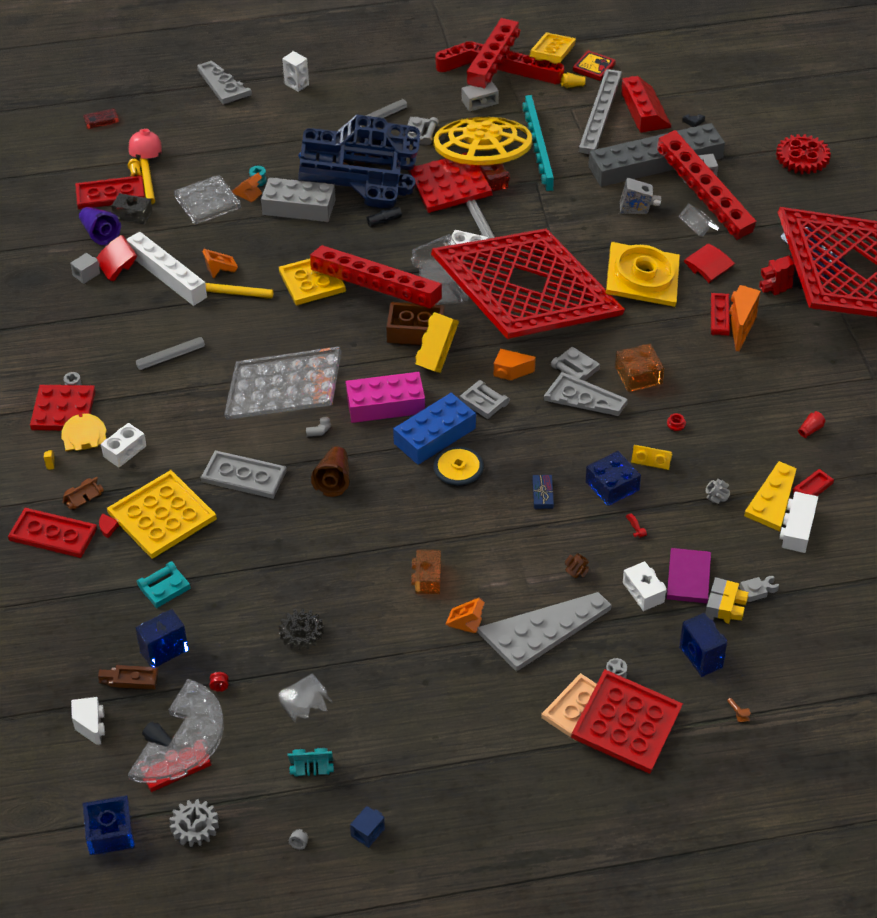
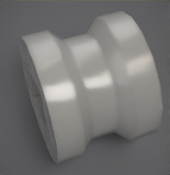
[606,658,627,678]

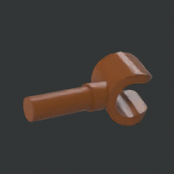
[727,698,751,722]

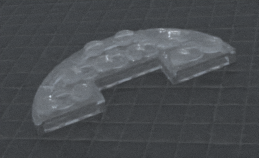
[128,679,224,783]

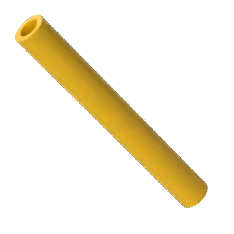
[140,158,155,205]
[205,283,273,298]

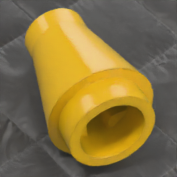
[561,72,585,88]

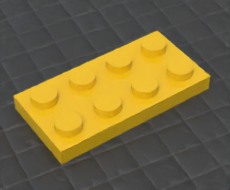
[530,33,576,64]

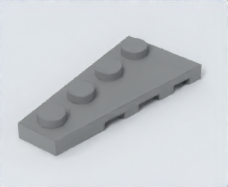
[197,61,252,104]
[544,372,627,416]

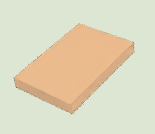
[541,673,597,741]

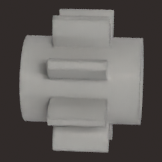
[706,479,730,504]

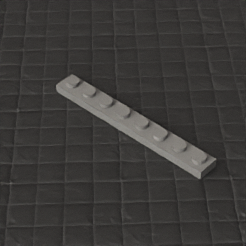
[579,69,622,154]

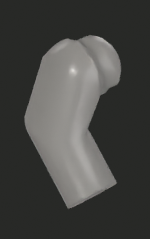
[306,417,331,437]

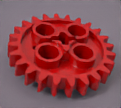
[776,134,831,174]

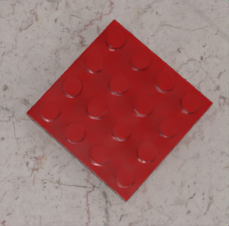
[409,152,492,213]
[570,669,683,774]

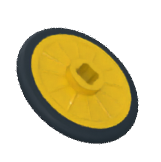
[434,447,484,485]

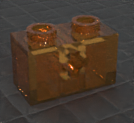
[411,550,441,594]

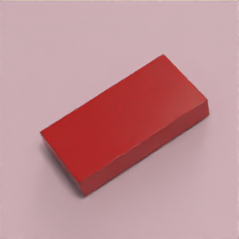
[793,469,834,496]

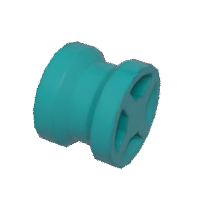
[249,166,267,187]

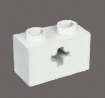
[623,562,667,611]

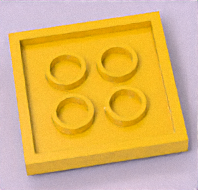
[279,259,346,305]

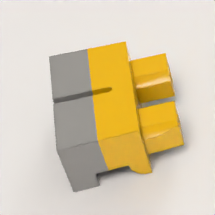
[705,577,749,624]

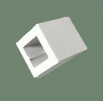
[72,697,105,745]

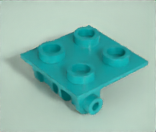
[287,748,334,777]

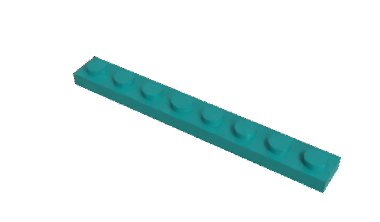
[522,95,554,191]

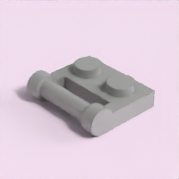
[408,117,439,145]
[551,347,600,381]
[460,380,510,419]

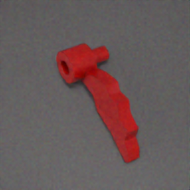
[626,513,647,538]

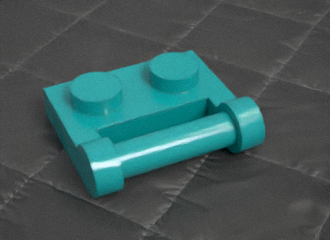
[137,561,191,608]

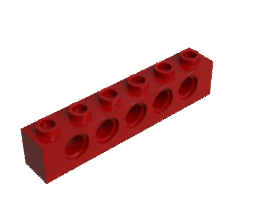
[467,18,520,88]

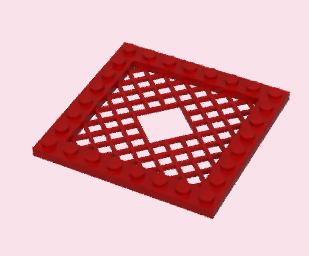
[778,207,877,317]
[431,228,625,339]

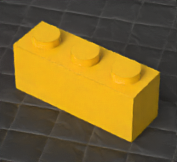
[415,312,459,373]

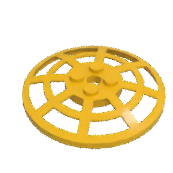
[434,117,532,165]

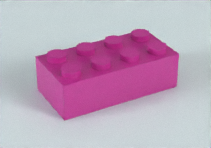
[346,372,425,423]

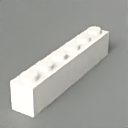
[126,232,207,306]

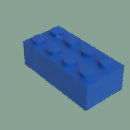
[393,392,476,465]

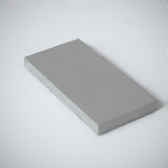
[201,450,287,499]

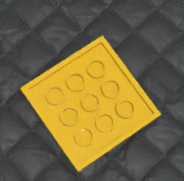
[107,470,217,559]

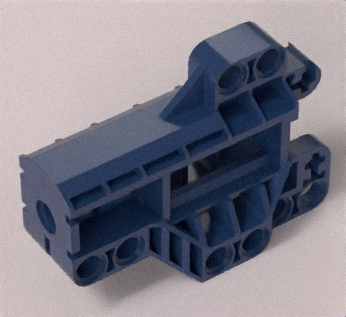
[298,115,420,209]

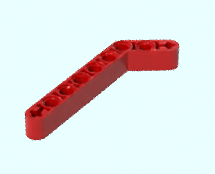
[435,41,564,84]

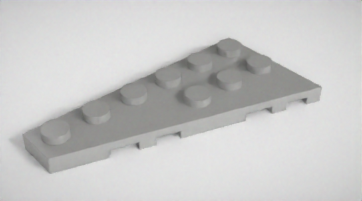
[477,592,612,672]

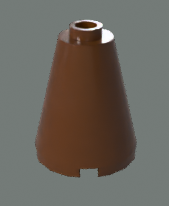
[311,446,350,497]

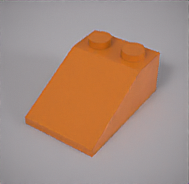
[729,285,761,351]

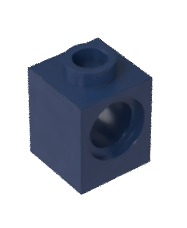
[350,806,385,848]

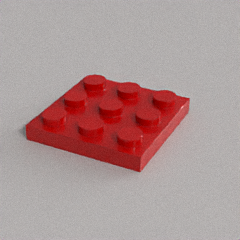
[30,385,95,431]

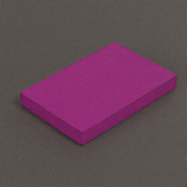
[667,548,711,603]

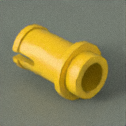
[128,159,142,177]

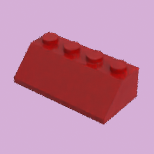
[622,76,671,133]

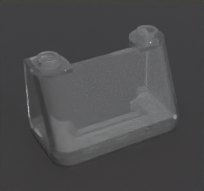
[411,234,468,305]

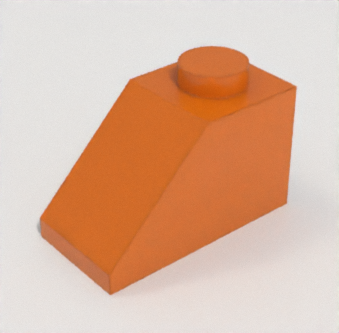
[493,349,535,380]

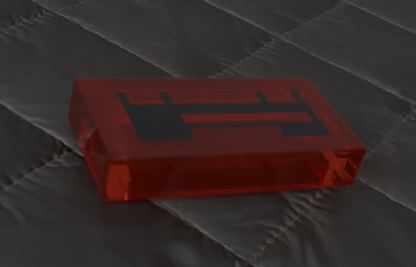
[83,108,119,129]

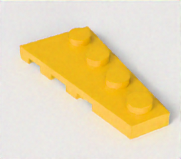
[744,461,796,532]

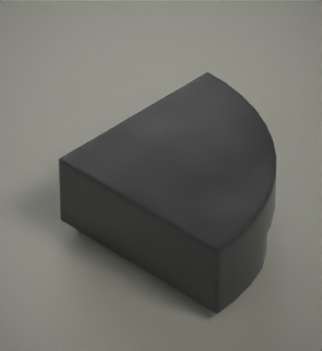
[682,114,705,127]

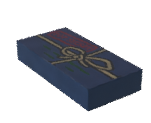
[532,475,554,509]

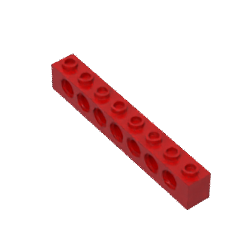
[657,130,756,240]
[310,245,442,309]

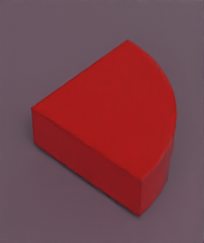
[99,514,119,538]

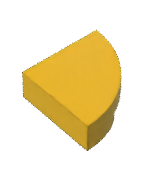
[44,450,55,470]

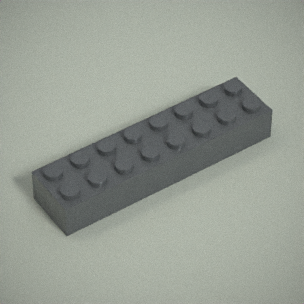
[588,123,725,187]

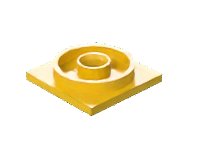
[605,242,680,307]

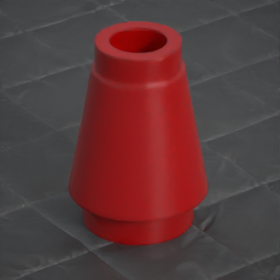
[798,411,826,438]

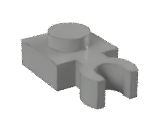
[740,576,779,602]

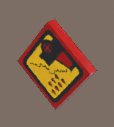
[573,50,616,81]

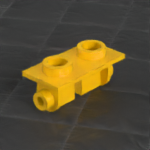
[631,445,672,470]

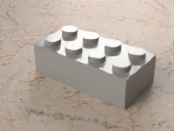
[261,178,336,222]

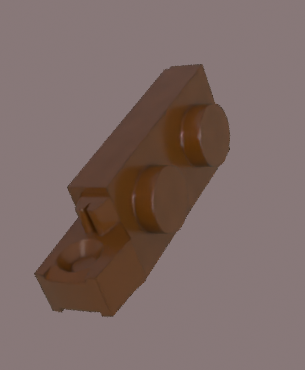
[98,665,159,689]

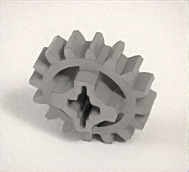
[170,799,219,847]

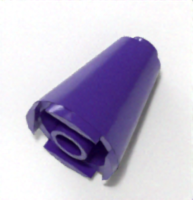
[79,207,121,245]

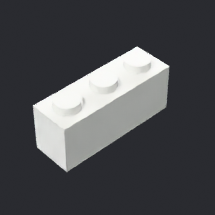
[779,492,818,553]

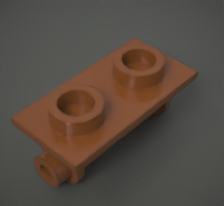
[62,477,104,509]

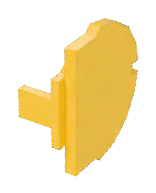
[61,414,107,451]

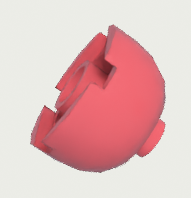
[129,129,162,159]

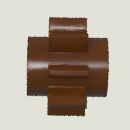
[565,553,590,578]

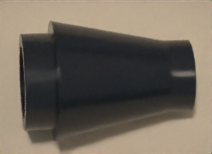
[142,721,175,751]

